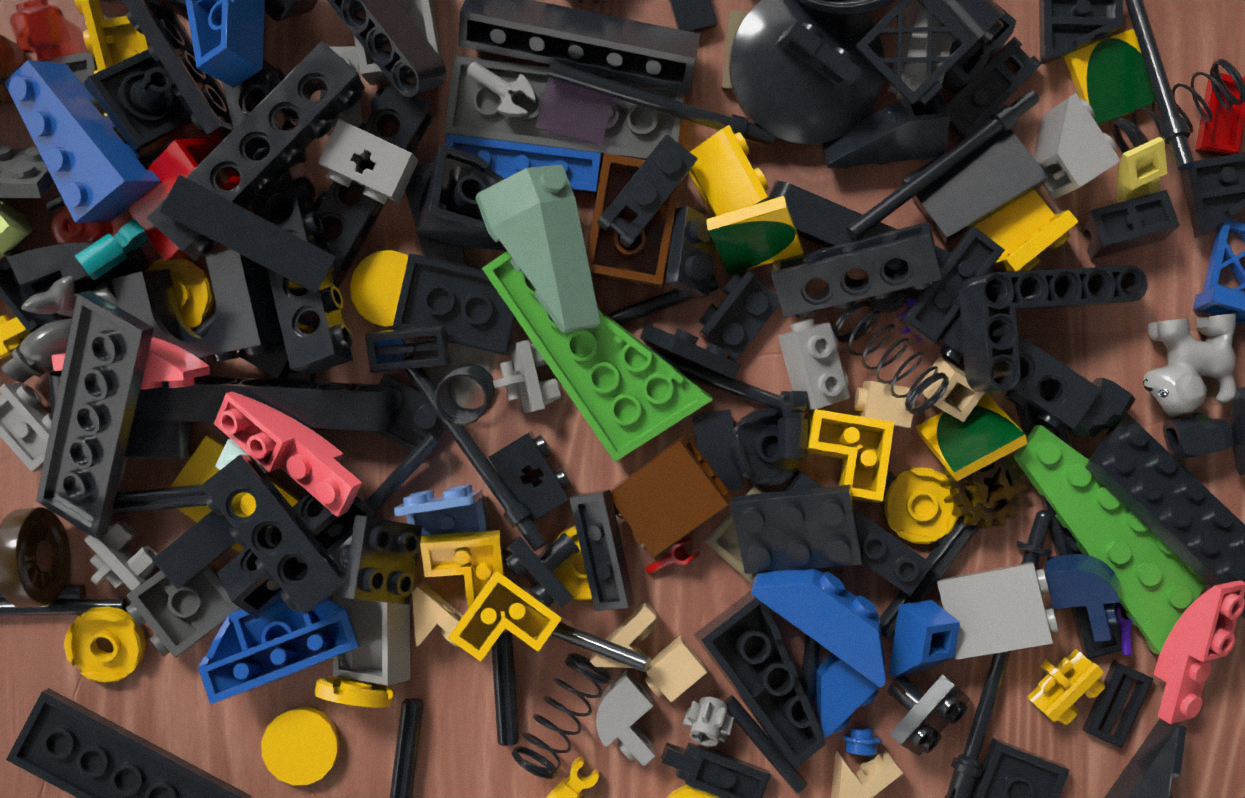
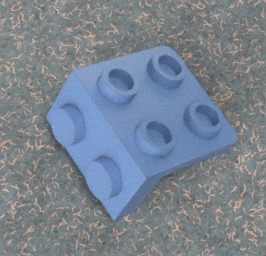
[394,484,489,547]

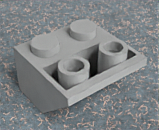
[1034,93,1121,200]

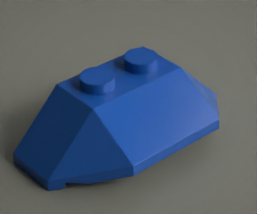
[751,568,886,688]
[198,597,360,705]

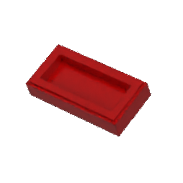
[1195,73,1245,156]

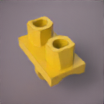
[1027,649,1105,725]

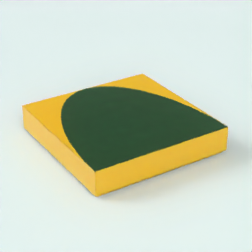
[1064,28,1157,125]
[706,196,804,275]
[916,392,1028,481]

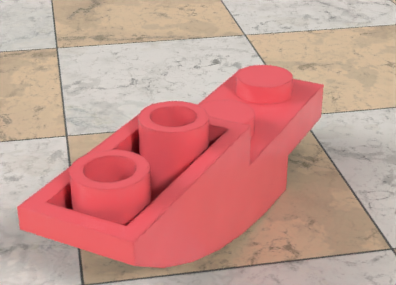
[51,337,211,389]
[214,392,362,517]
[1153,580,1245,724]

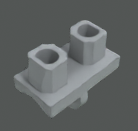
[493,340,561,413]
[84,520,158,591]

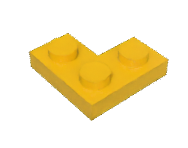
[420,530,505,608]

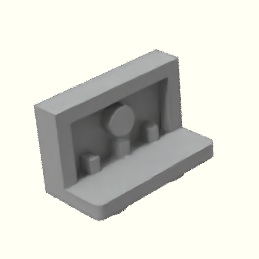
[0,383,53,472]

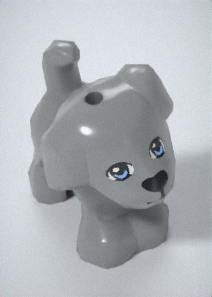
[1143,314,1236,417]

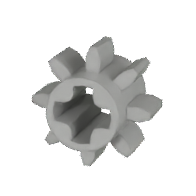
[683,697,734,746]

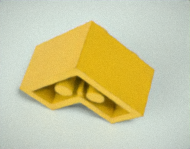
[807,409,895,504]
[448,571,562,662]

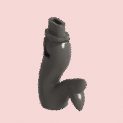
[2,276,118,383]

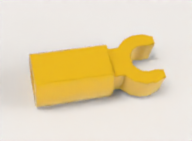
[546,756,600,798]

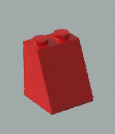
[128,137,253,262]

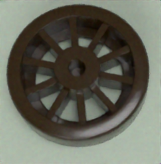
[0,507,70,608]

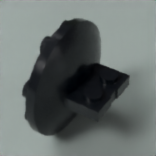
[729,0,884,145]

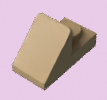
[412,581,464,647]
[590,600,657,668]
[831,750,903,798]

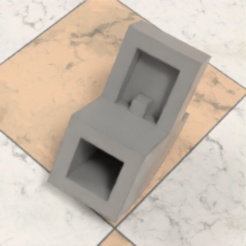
[596,669,655,767]

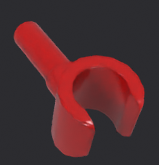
[646,537,700,575]

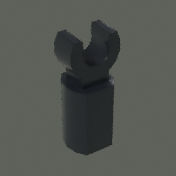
[778,391,808,458]

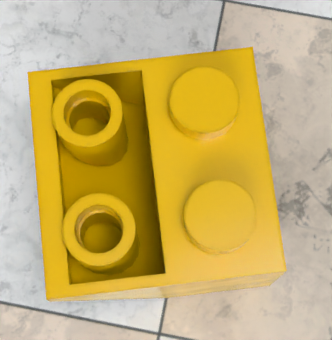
[688,125,769,217]

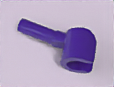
[1115,602,1133,655]

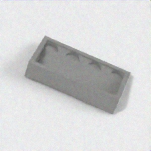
[332,536,410,686]

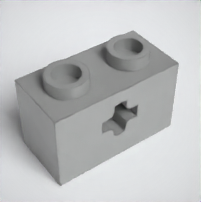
[318,119,419,205]

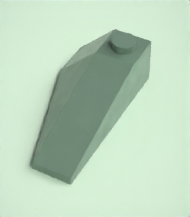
[475,165,601,333]

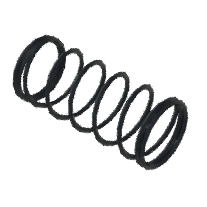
[1111,59,1245,153]
[833,300,949,414]
[434,363,495,425]
[512,653,611,780]

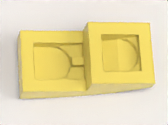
[1116,137,1168,203]

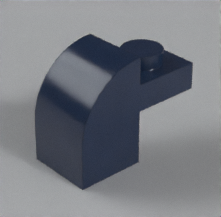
[1045,554,1121,642]

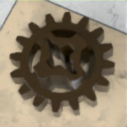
[941,456,1027,529]

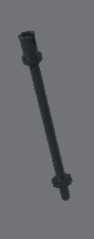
[944,510,1052,798]

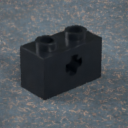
[489,431,573,522]

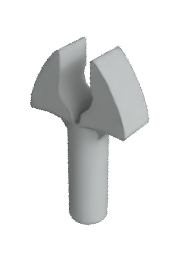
[467,62,537,117]

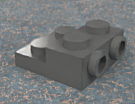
[126,566,241,658]

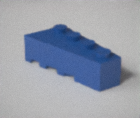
[185,0,265,88]
[4,60,161,223]

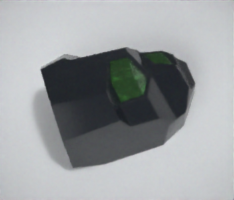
[1068,378,1136,437]
[1163,412,1236,459]

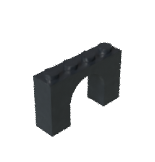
[112,249,284,364]

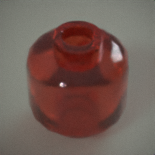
[9,0,71,60]
[51,204,113,244]

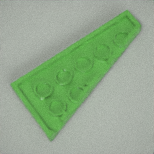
[482,251,713,462]
[1013,425,1207,655]

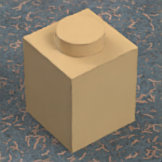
[921,356,985,422]
[853,381,915,428]
[645,635,707,702]

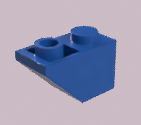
[889,600,960,677]
[815,653,879,739]

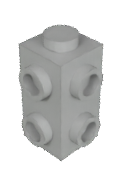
[778,318,850,410]

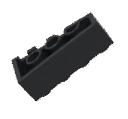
[694,591,826,769]

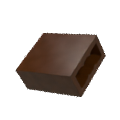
[610,433,733,557]

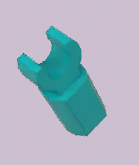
[75,219,149,280]

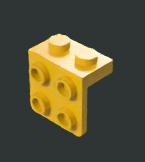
[966,190,1078,272]

